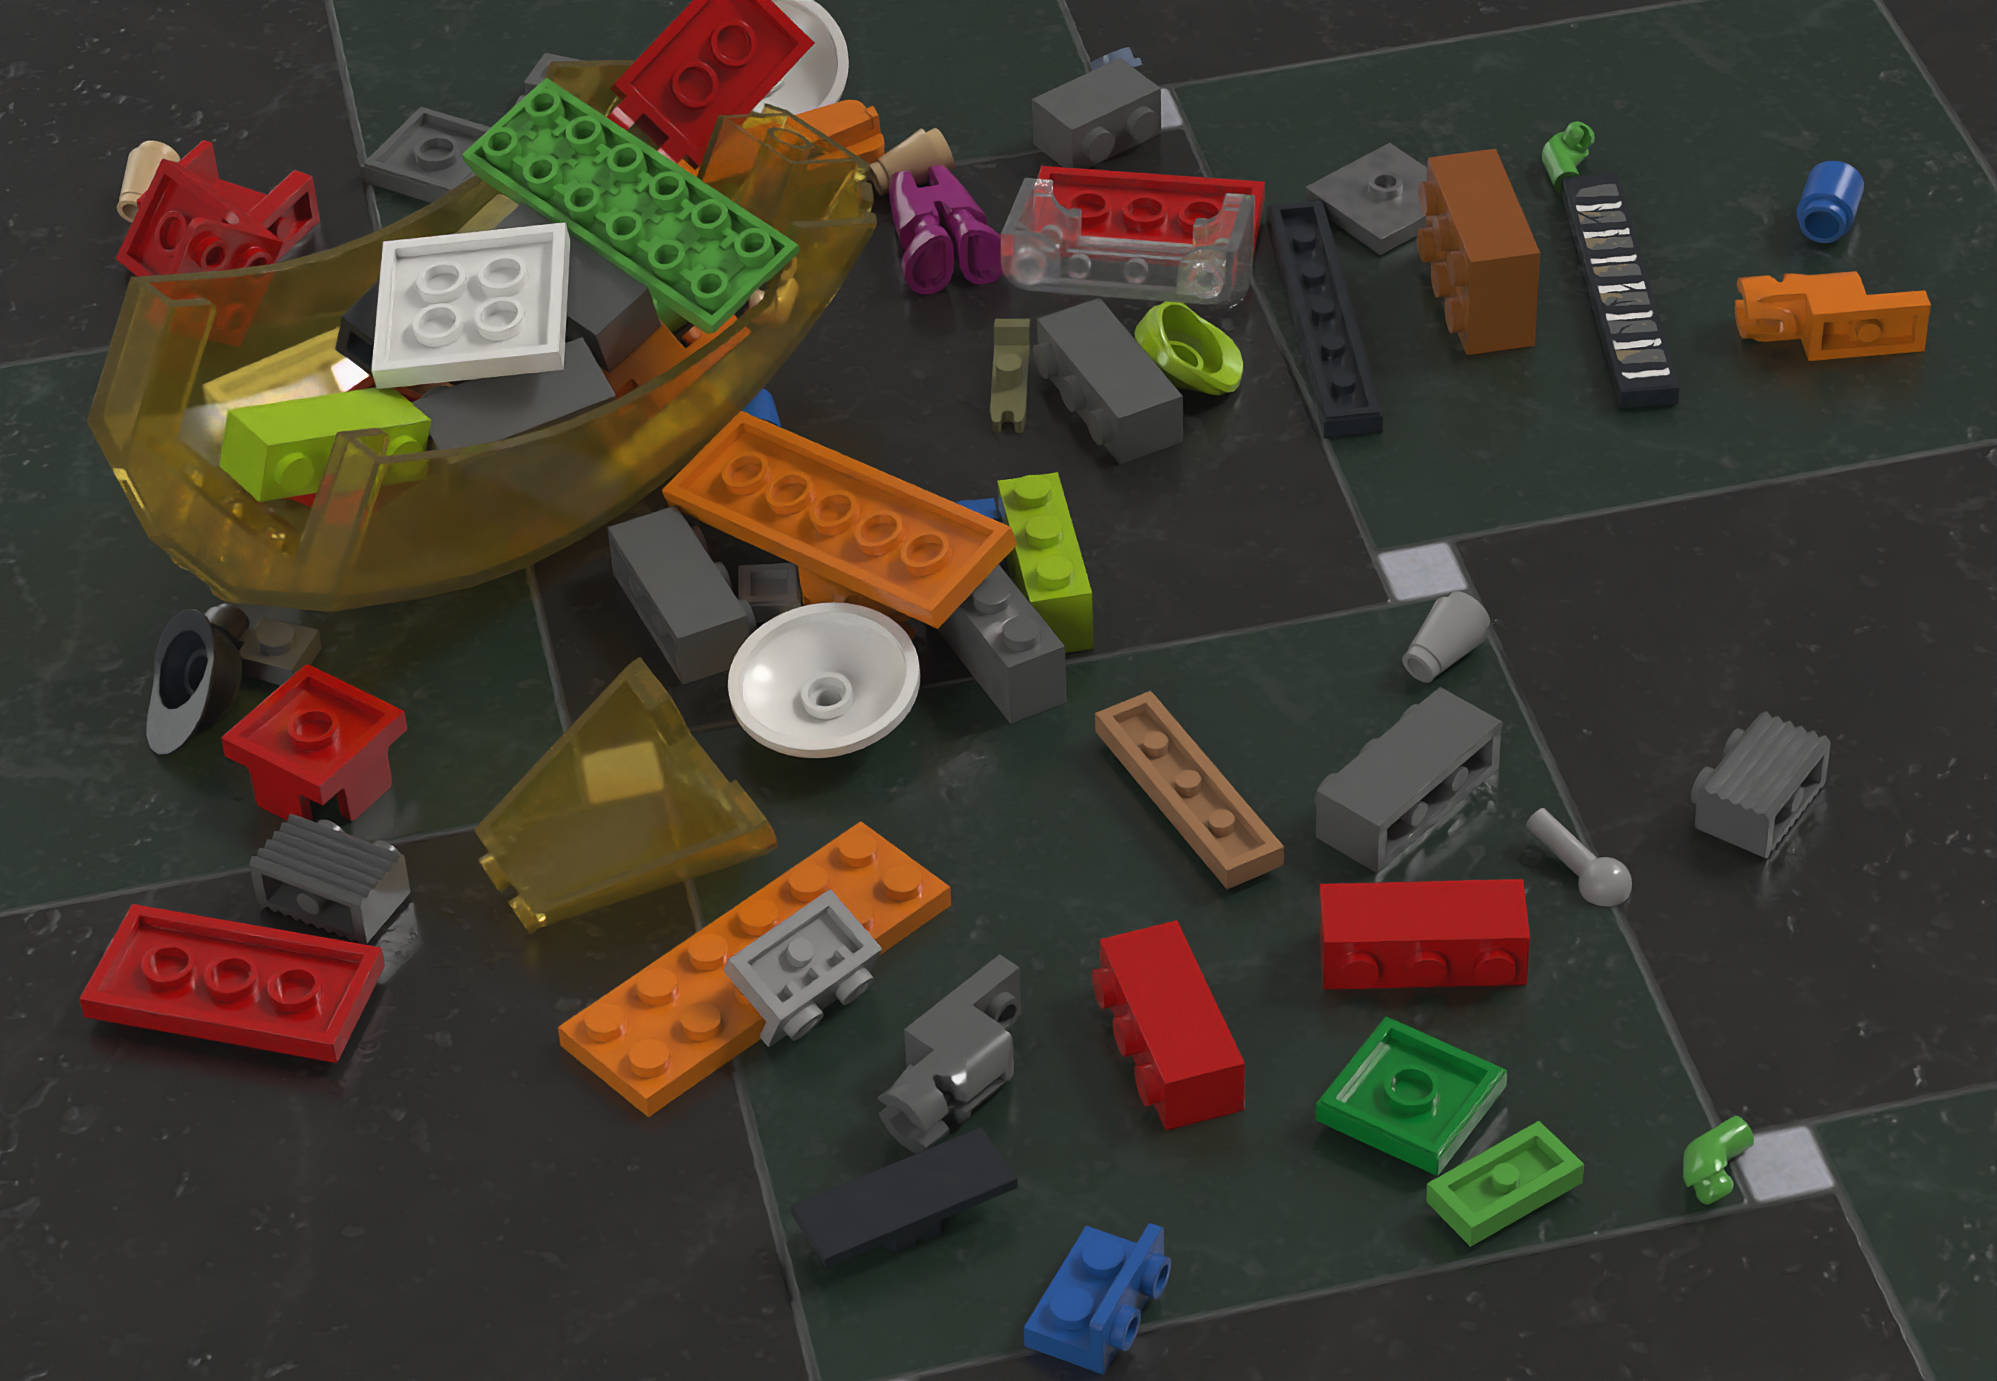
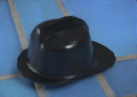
[146,609,243,755]

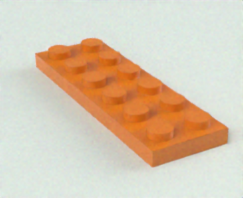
[662,410,1017,629]
[558,821,951,1118]

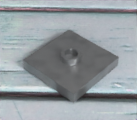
[1305,143,1428,255]

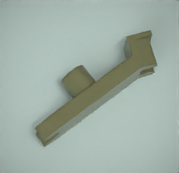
[990,319,1030,433]

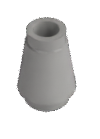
[1402,591,1490,683]

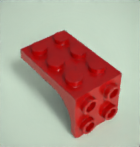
[115,158,284,344]

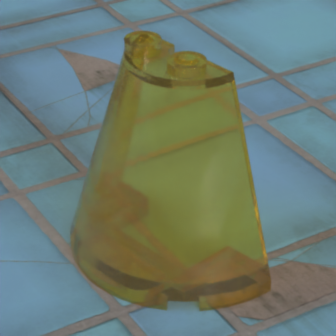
[474,657,778,934]

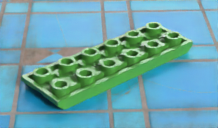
[462,78,800,334]

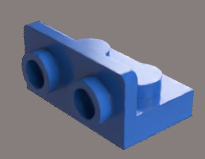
[1024,1223,1171,1375]

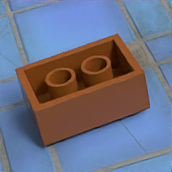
[1417,149,1540,355]

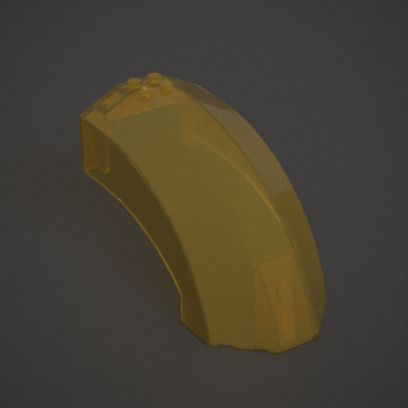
[87,60,877,612]

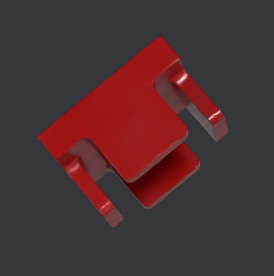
[221,664,407,821]

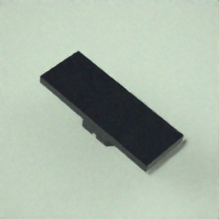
[791,1127,1018,1268]

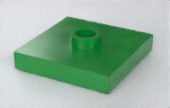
[1315,1016,1507,1176]

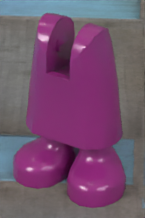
[889,165,1009,295]

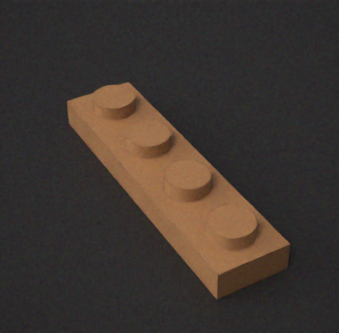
[1095,691,1284,889]

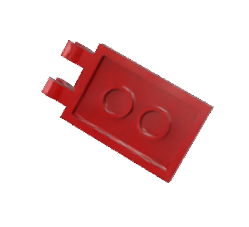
[607,0,815,170]

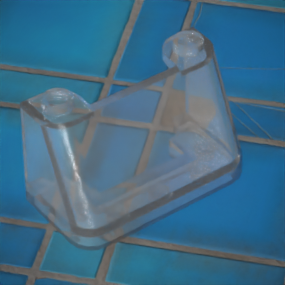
[1001,178,1255,309]

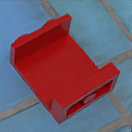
[136,140,320,264]

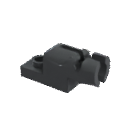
[878,954,1021,1153]

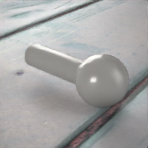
[1526,808,1632,907]

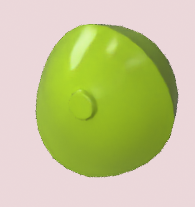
[1135,300,1243,396]

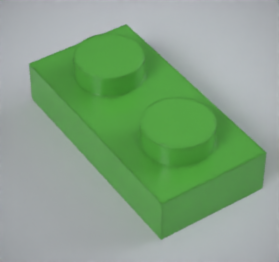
[1426,1121,1584,1247]

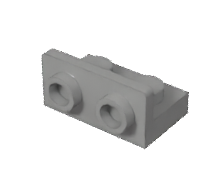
[723,889,882,1047]

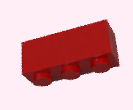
[1319,879,1530,989]
[1091,920,1245,1130]

